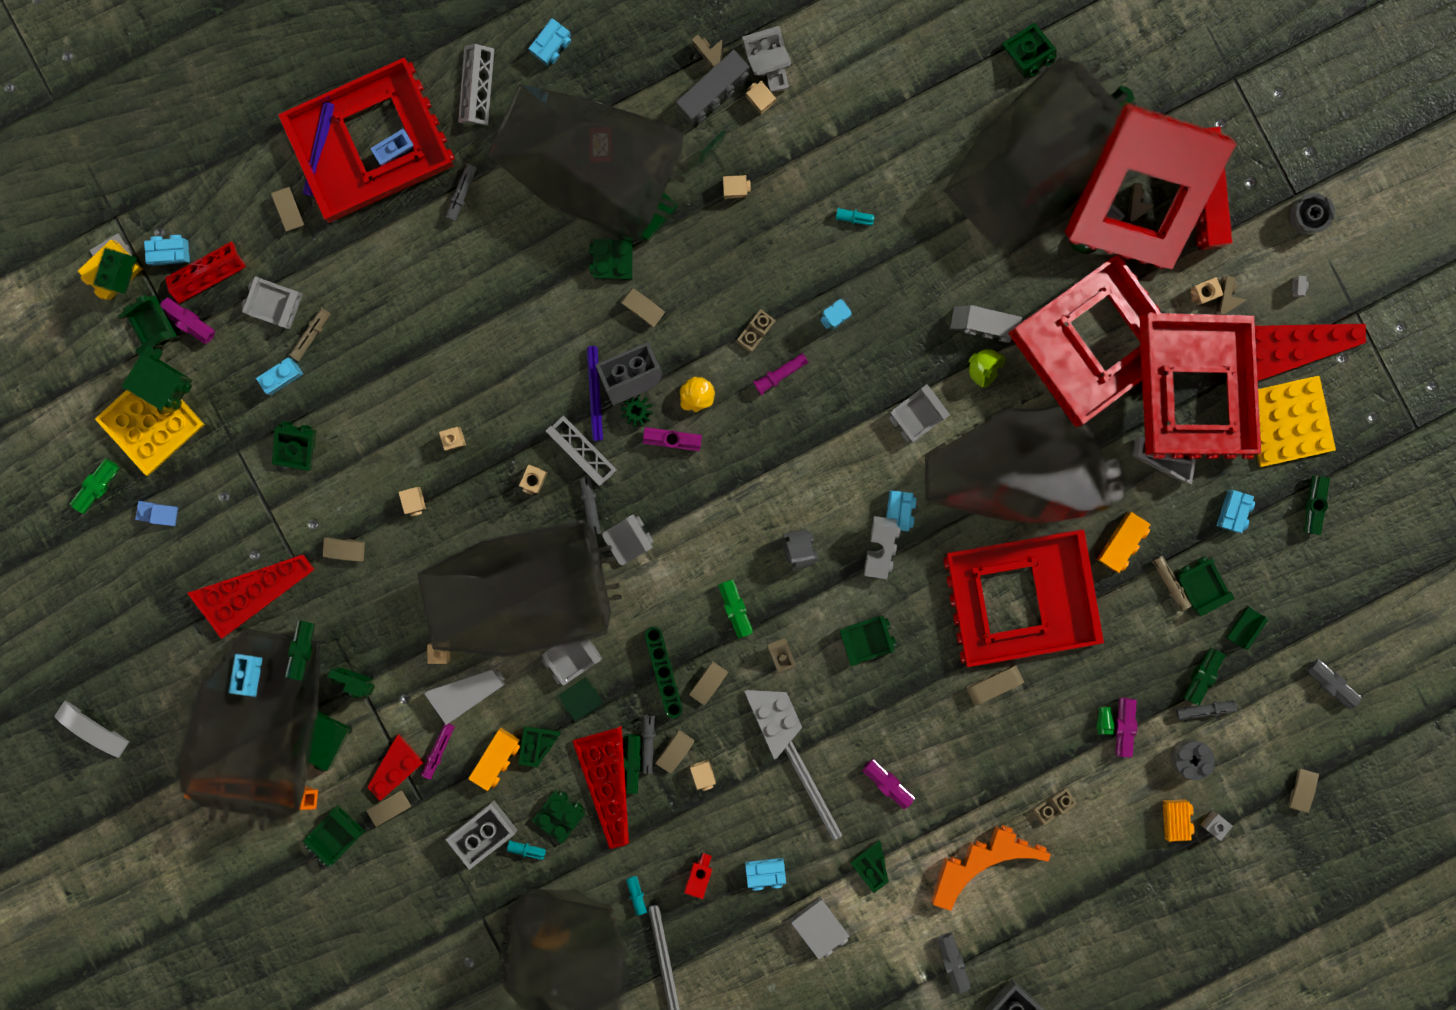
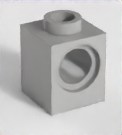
[1200,810,1233,841]

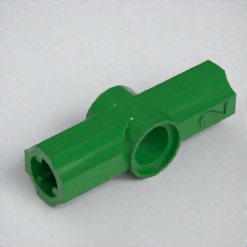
[70,458,120,514]
[718,579,753,638]

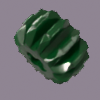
[621,395,653,427]

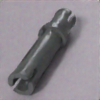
[445,164,477,222]
[579,477,602,535]
[1176,700,1237,721]
[640,714,656,774]

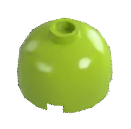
[969,349,1006,388]

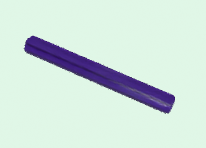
[303,102,334,196]
[587,346,603,441]

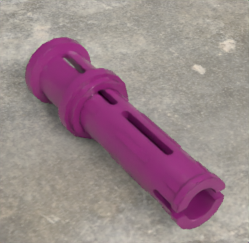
[753,353,809,396]

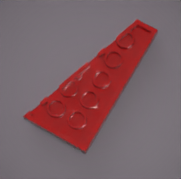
[1255,324,1366,381]
[187,555,315,639]
[572,726,629,849]

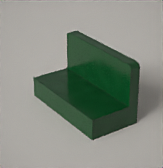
[1226,606,1269,650]

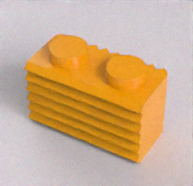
[1163,799,1194,842]

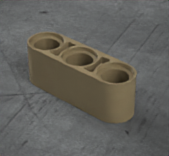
[966,664,1024,705]

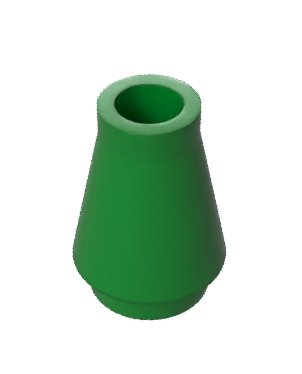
[1096,707,1115,735]

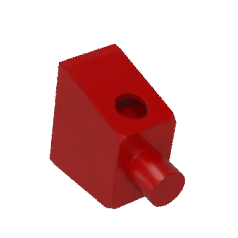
[684,852,712,899]

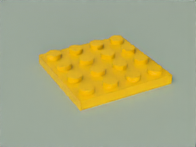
[1256,376,1336,467]
[95,390,205,476]

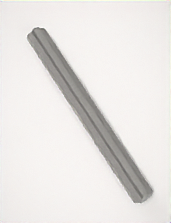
[784,741,842,840]
[649,905,680,1010]

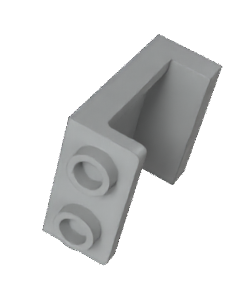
[242,276,303,330]
[889,385,950,443]
[541,627,602,686]
[790,896,850,959]

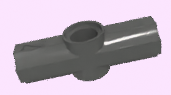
[1306,659,1362,710]
[937,933,971,994]

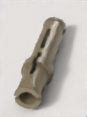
[289,307,331,361]
[1152,555,1192,611]

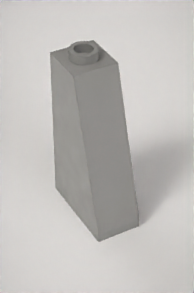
[424,668,505,725]

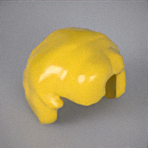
[679,377,715,412]

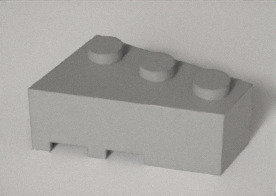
[950,305,1022,343]
[1133,437,1196,485]

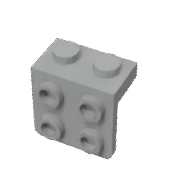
[742,26,791,75]
[602,514,654,565]

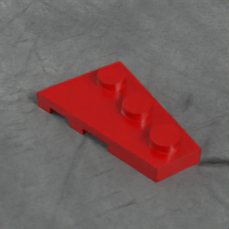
[368,734,424,801]

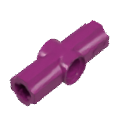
[160,297,216,344]
[643,427,702,452]
[1114,698,1137,757]
[862,758,915,810]

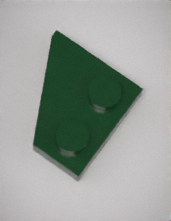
[518,726,561,767]
[850,839,889,893]

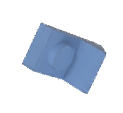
[370,129,414,166]
[135,501,178,526]

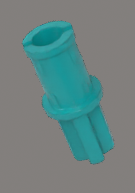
[835,208,874,226]
[507,840,546,860]
[626,876,647,915]

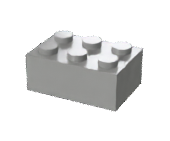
[446,800,517,870]

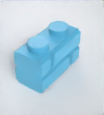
[528,18,571,66]
[144,235,190,266]
[820,299,852,330]
[256,357,304,395]
[1216,490,1255,533]
[886,491,916,531]
[229,654,262,696]
[745,858,786,891]

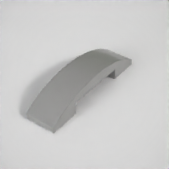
[54,700,130,758]

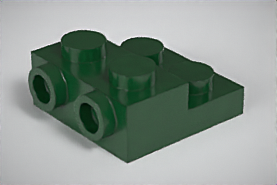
[1002,22,1057,78]
[589,239,633,279]
[272,421,317,471]
[328,666,375,699]
[532,789,586,844]

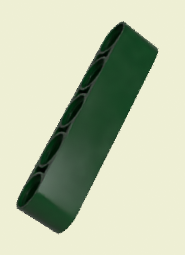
[645,626,683,719]

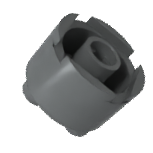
[1289,193,1335,235]
[782,528,818,571]
[1171,739,1215,780]

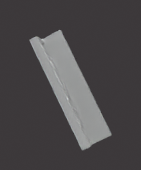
[458,44,494,126]
[546,415,617,486]

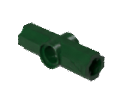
[1303,476,1330,535]
[285,621,315,681]
[1183,647,1226,706]
[623,734,641,794]

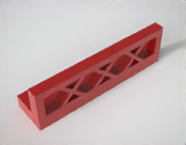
[165,241,246,304]

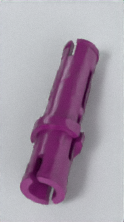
[420,723,455,780]

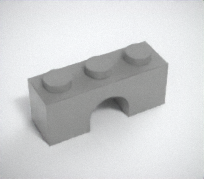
[864,516,900,579]

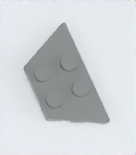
[744,690,802,760]

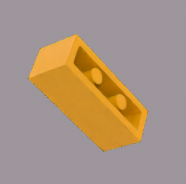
[1096,512,1151,573]
[469,728,520,791]

